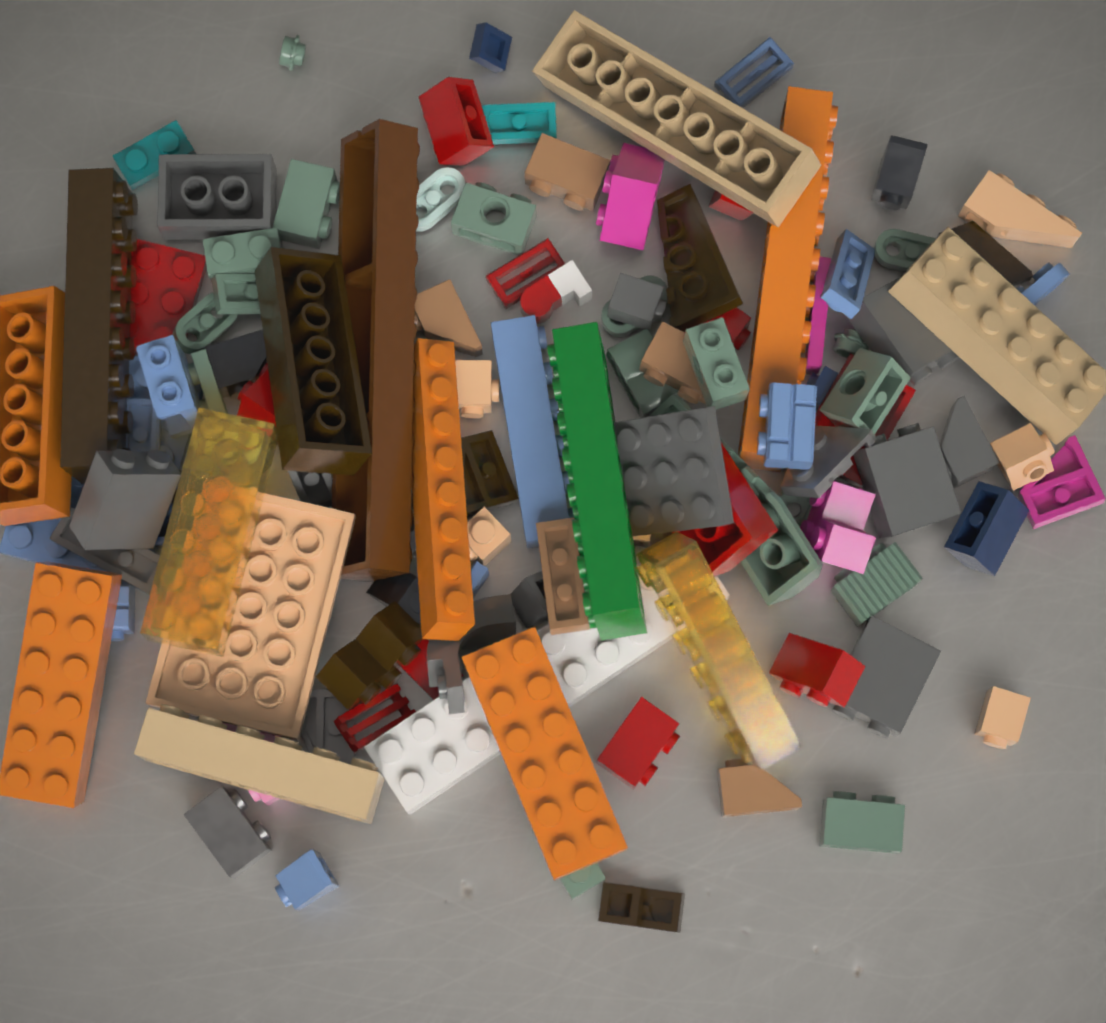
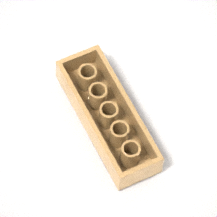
[888,227,1106,445]
[134,704,385,824]

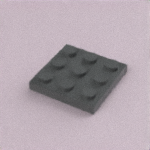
[614,406,734,536]

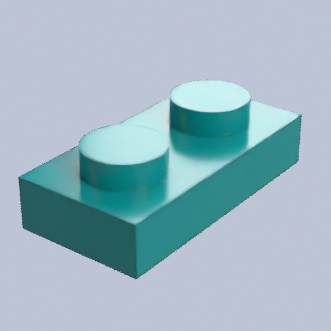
[482,102,557,145]
[112,120,196,191]

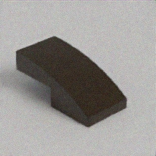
[598,882,685,933]

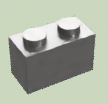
[183,786,272,879]

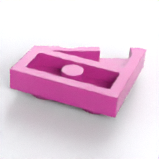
[1018,435,1106,529]

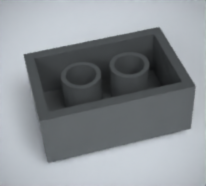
[157,154,277,240]

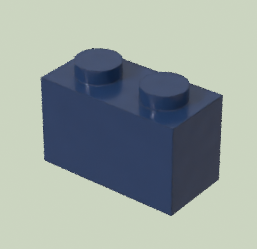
[944,481,1029,576]

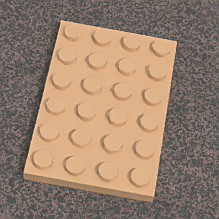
[146,480,356,740]

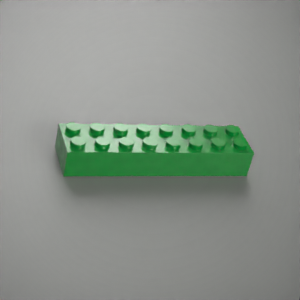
[547,322,647,641]

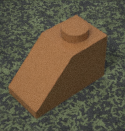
[414,279,483,357]
[717,758,802,817]

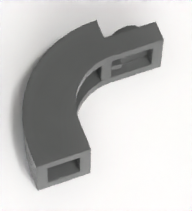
[427,594,516,714]

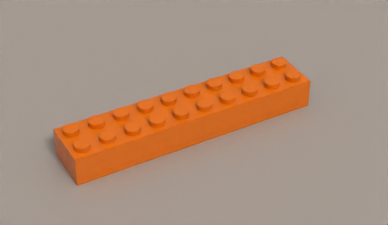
[737,86,838,473]

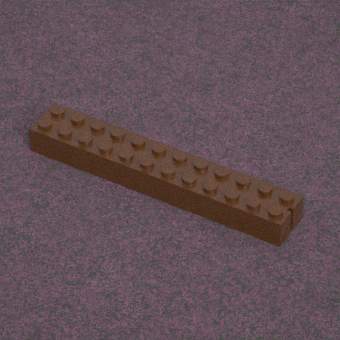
[332,119,420,582]

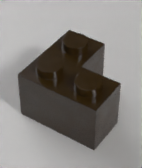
[316,601,423,710]

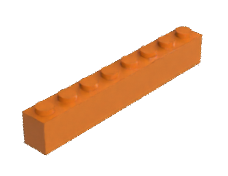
[412,338,475,641]

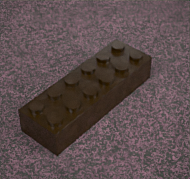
[255,247,372,475]

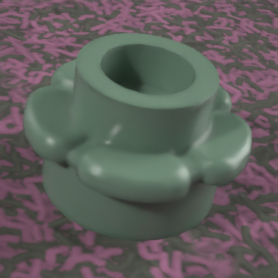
[279,35,306,71]
[832,329,869,358]

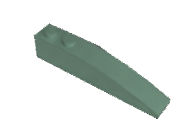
[649,394,823,606]

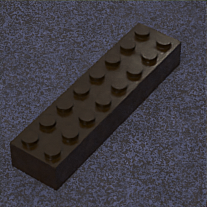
[60,168,138,484]

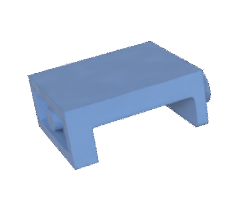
[136,335,208,439]

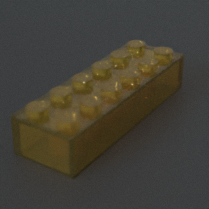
[140,408,278,657]
[636,532,802,770]

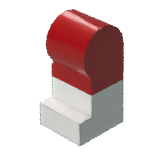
[520,260,592,324]

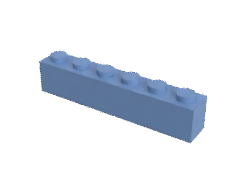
[491,315,575,549]

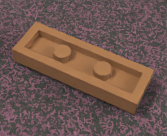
[536,517,590,635]

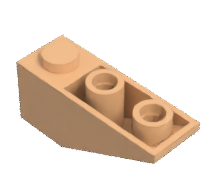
[958,170,1082,248]

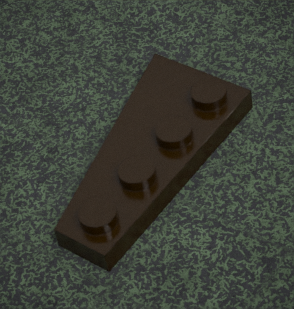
[657,184,743,332]

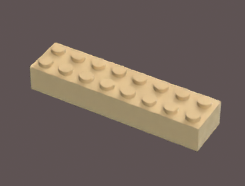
[532,10,821,228]

